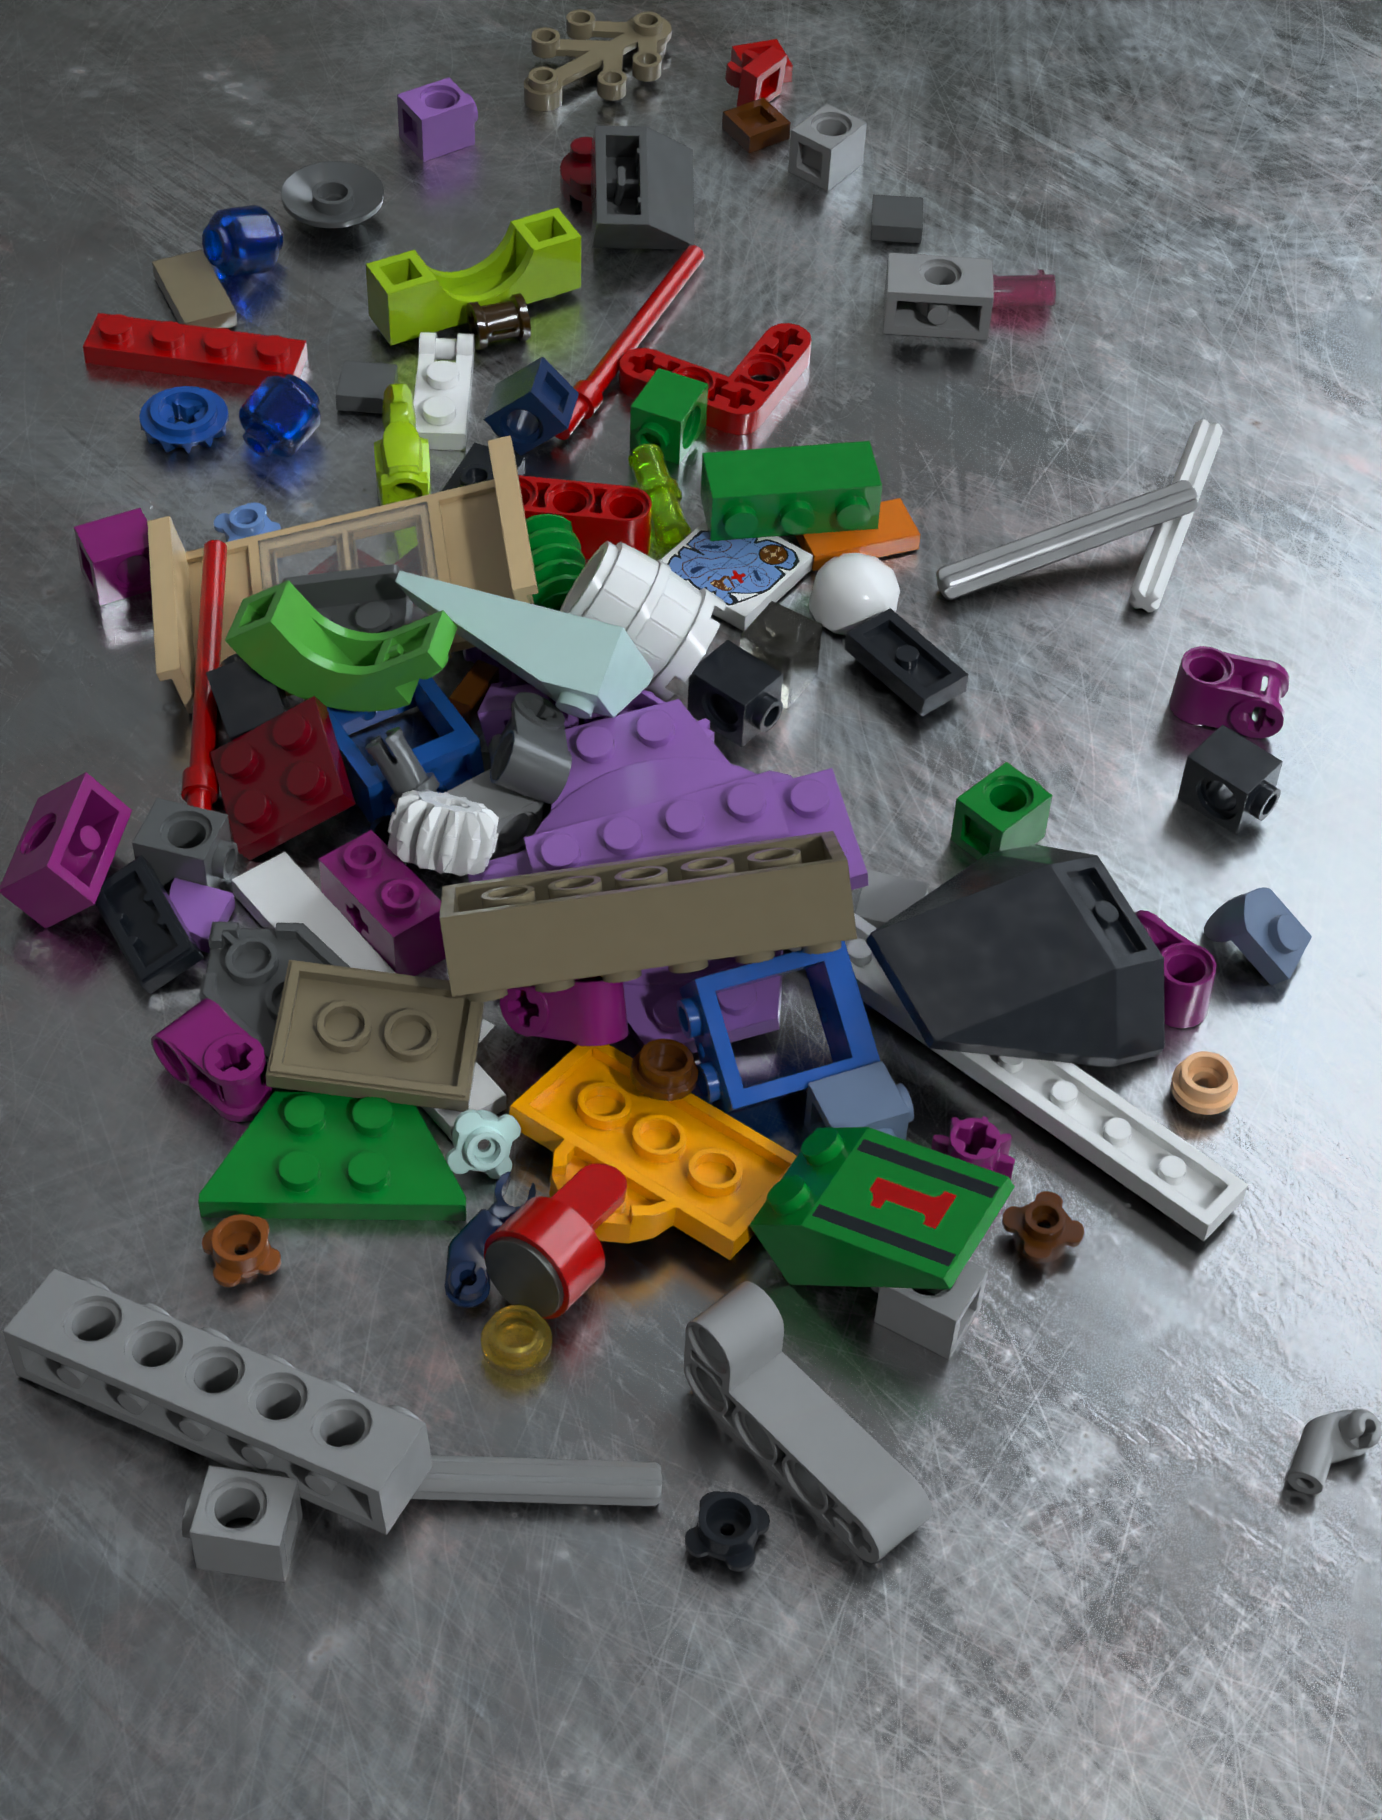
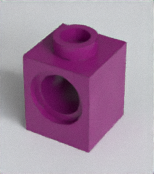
[74,508,151,606]

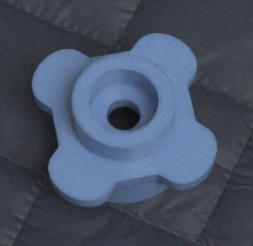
[214,502,281,542]

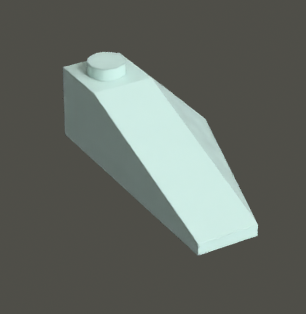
[395,571,654,719]

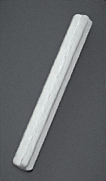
[1129,419,1223,613]

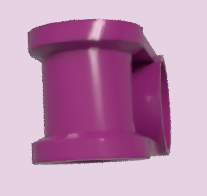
[1169,646,1290,739]
[1135,910,1216,1029]
[500,976,629,1046]
[151,998,273,1122]

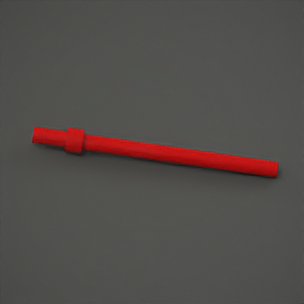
[555,245,705,440]
[181,540,227,810]

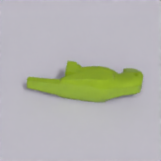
[374,383,431,561]

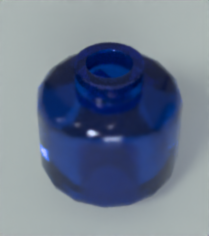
[202,205,284,277]
[238,374,321,457]

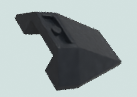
[865,845,1165,1067]

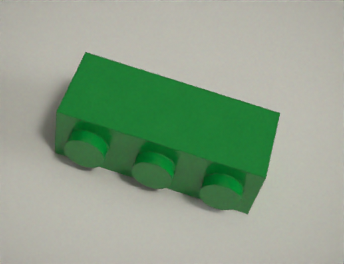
[700,441,882,541]

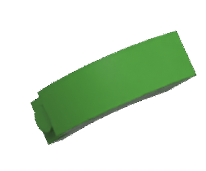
[225,580,458,712]

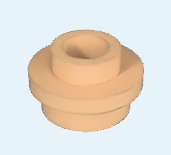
[1171,1051,1238,1115]

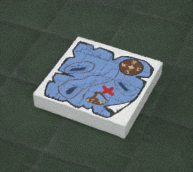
[661,520,813,631]

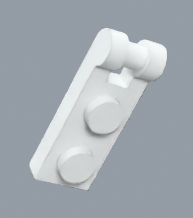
[413,332,475,451]

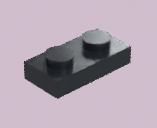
[845,608,969,716]

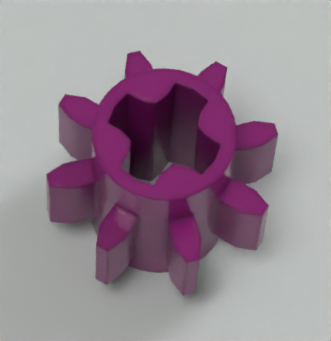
[931,1116,1015,1180]

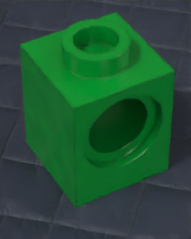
[630,368,708,465]
[950,762,1053,860]

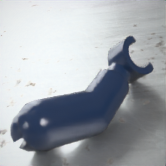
[445,1172,536,1309]

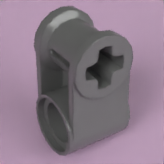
[488,692,572,804]

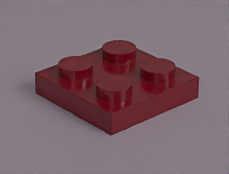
[210,696,355,861]

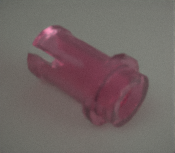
[992,269,1056,311]

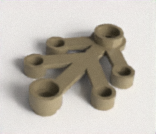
[524,9,672,112]

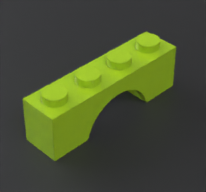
[366,207,581,346]

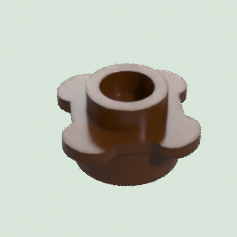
[1002,1191,1085,1263]

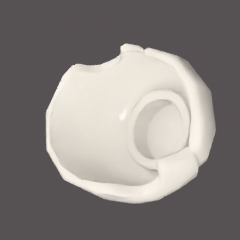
[809,553,900,635]

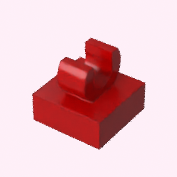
[725,45,788,107]

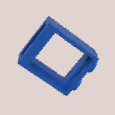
[327,677,484,824]
[676,941,880,1113]

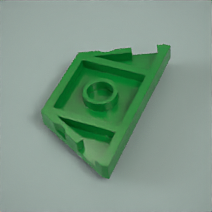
[198,1092,467,1221]

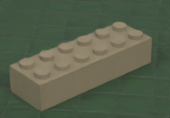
[440,831,857,1002]

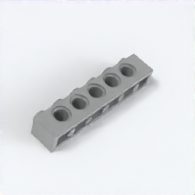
[3,1268,433,1535]

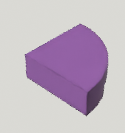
[169,878,235,953]

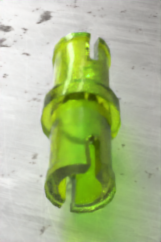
[628,444,691,549]

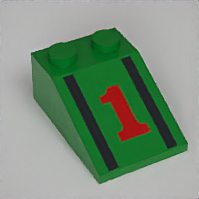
[750,1127,1015,1289]

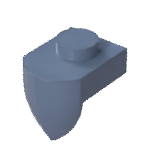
[1203,887,1312,985]

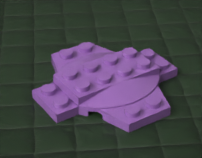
[467,699,869,1053]

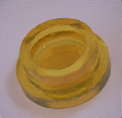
[481,1305,552,1375]

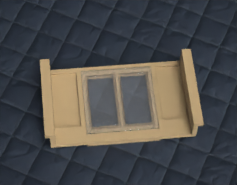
[147,435,538,714]

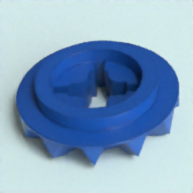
[139,386,229,453]

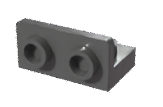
[282,564,413,633]

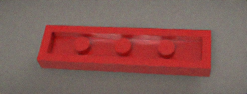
[83,313,308,391]

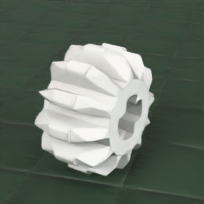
[388,789,499,876]

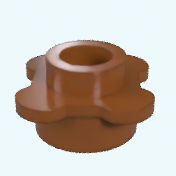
[202,1214,281,1287]

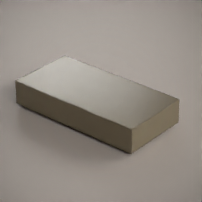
[152,249,237,328]

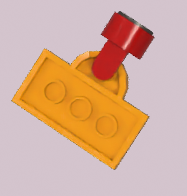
[484,1044,797,1319]

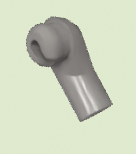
[1287,1408,1382,1495]

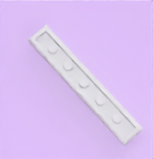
[231,852,507,1141]

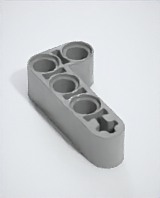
[683,1281,932,1563]

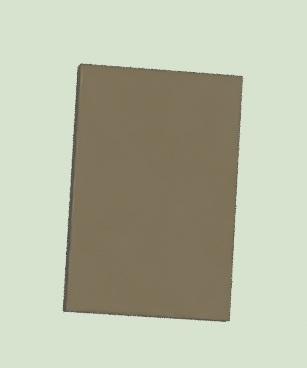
[266,960,485,1112]

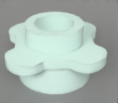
[446,1109,521,1179]

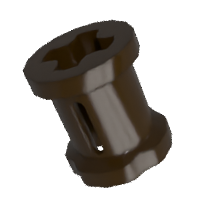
[466,293,531,350]

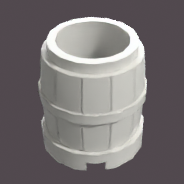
[560,541,726,701]

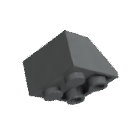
[590,125,695,250]

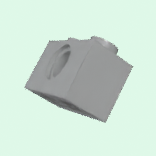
[883,252,994,340]

